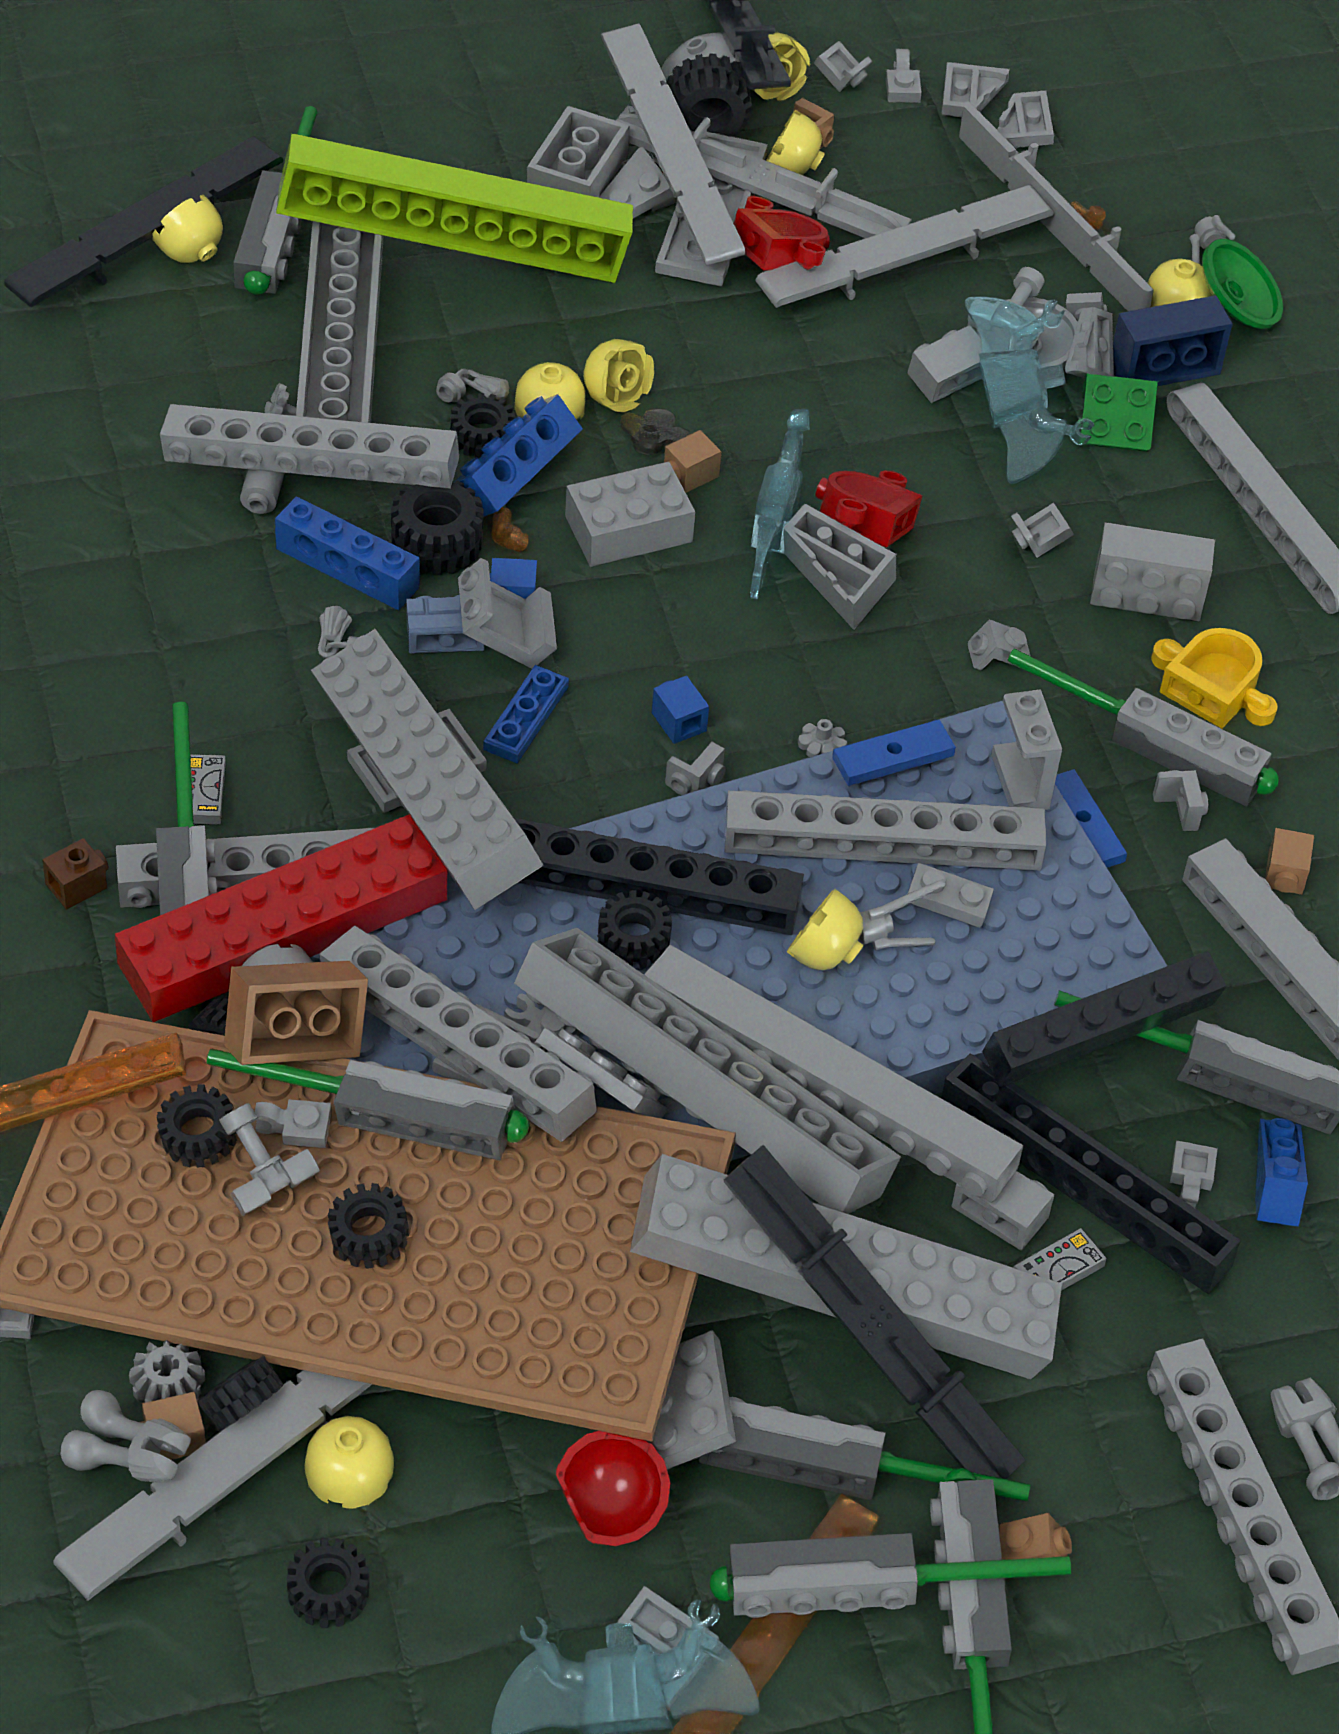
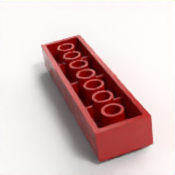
[115,814,448,1022]

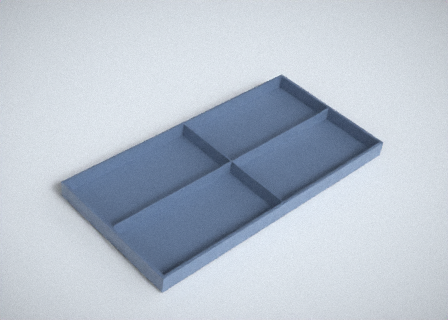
[310,701,1167,1161]

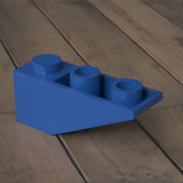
[1255,1118,1308,1227]

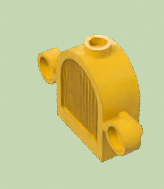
[1151,628,1278,729]

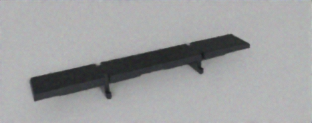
[705,0,791,89]
[4,136,283,307]
[723,1145,1026,1479]

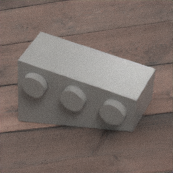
[784,504,896,630]

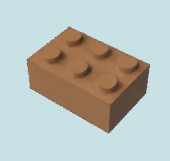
[224,961,368,1065]

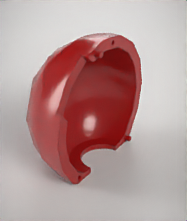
[556,1431,670,1546]

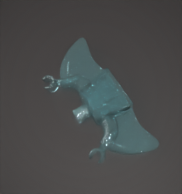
[965,297,1094,484]
[750,409,810,600]
[491,1599,760,1734]

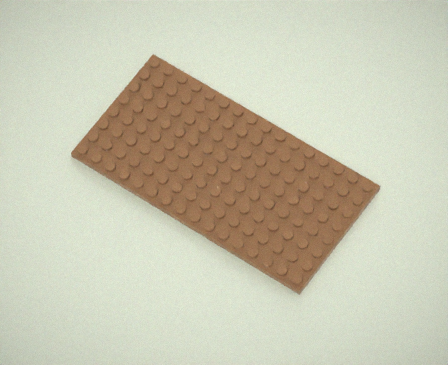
[0,1010,736,1441]

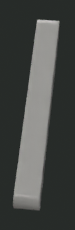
[1167,382,1339,614]

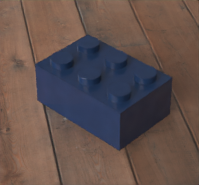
[1113,295,1232,386]

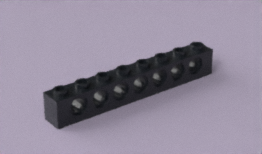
[513,817,804,935]
[941,1053,1241,1294]

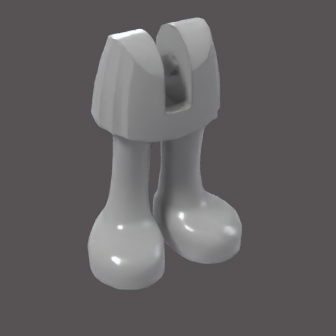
[1270,1377,1339,1500]
[61,1390,191,1482]

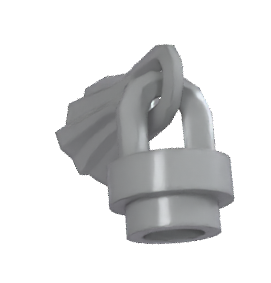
[436,368,510,402]
[318,606,359,658]

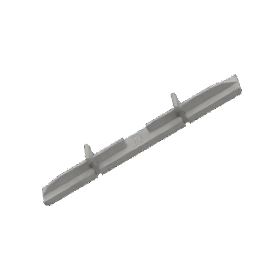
[601,23,745,266]
[959,101,1154,311]
[616,106,912,238]
[756,185,1054,307]
[53,1370,372,1601]

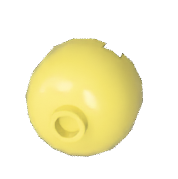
[753,32,810,101]
[766,110,825,175]
[153,195,223,263]
[1147,259,1211,307]
[584,339,654,412]
[515,362,586,420]
[786,889,863,971]
[305,1416,394,1509]

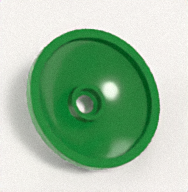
[1202,239,1283,329]

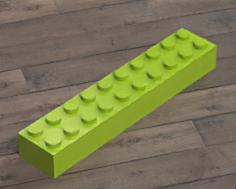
[276,134,633,283]

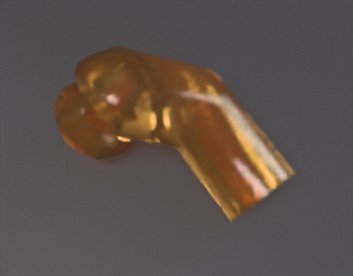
[1070,201,1106,230]
[492,507,529,552]

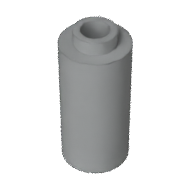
[240,469,285,514]

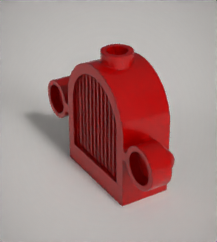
[734,196,830,270]
[815,470,923,547]

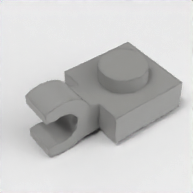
[885,49,922,103]
[255,1099,332,1148]
[1170,1141,1218,1208]

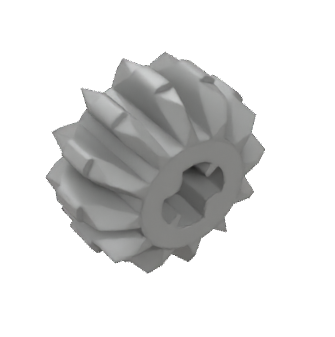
[129,1340,205,1403]

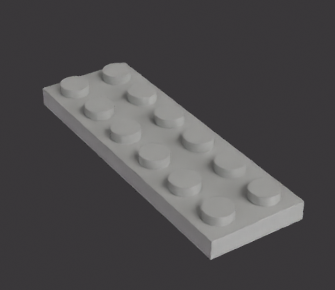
[655,132,768,286]

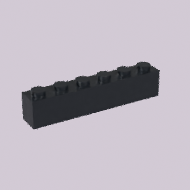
[982,951,1227,1087]

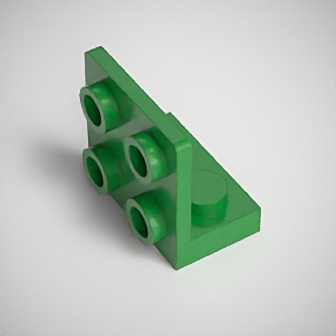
[1080,374,1158,452]

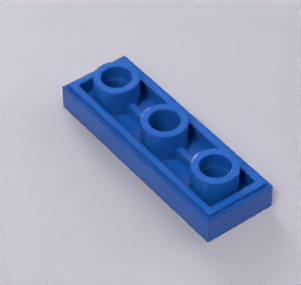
[483,665,569,764]
[832,719,956,786]
[1055,769,1127,868]

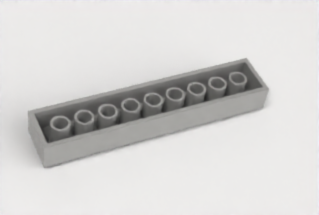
[296,221,384,423]
[311,629,544,910]
[514,928,901,1214]
[630,1154,1062,1379]

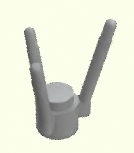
[1189,215,1235,264]
[859,879,946,951]

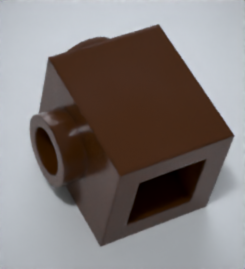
[42,838,109,910]

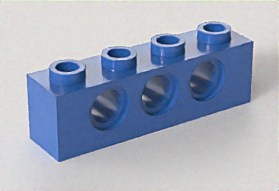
[453,394,583,517]
[275,496,420,611]

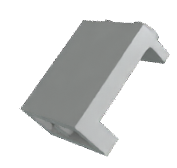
[458,558,557,669]
[991,689,1062,810]

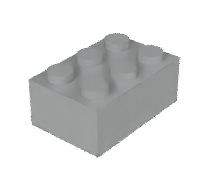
[527,106,630,197]
[565,462,695,567]
[1090,522,1215,622]

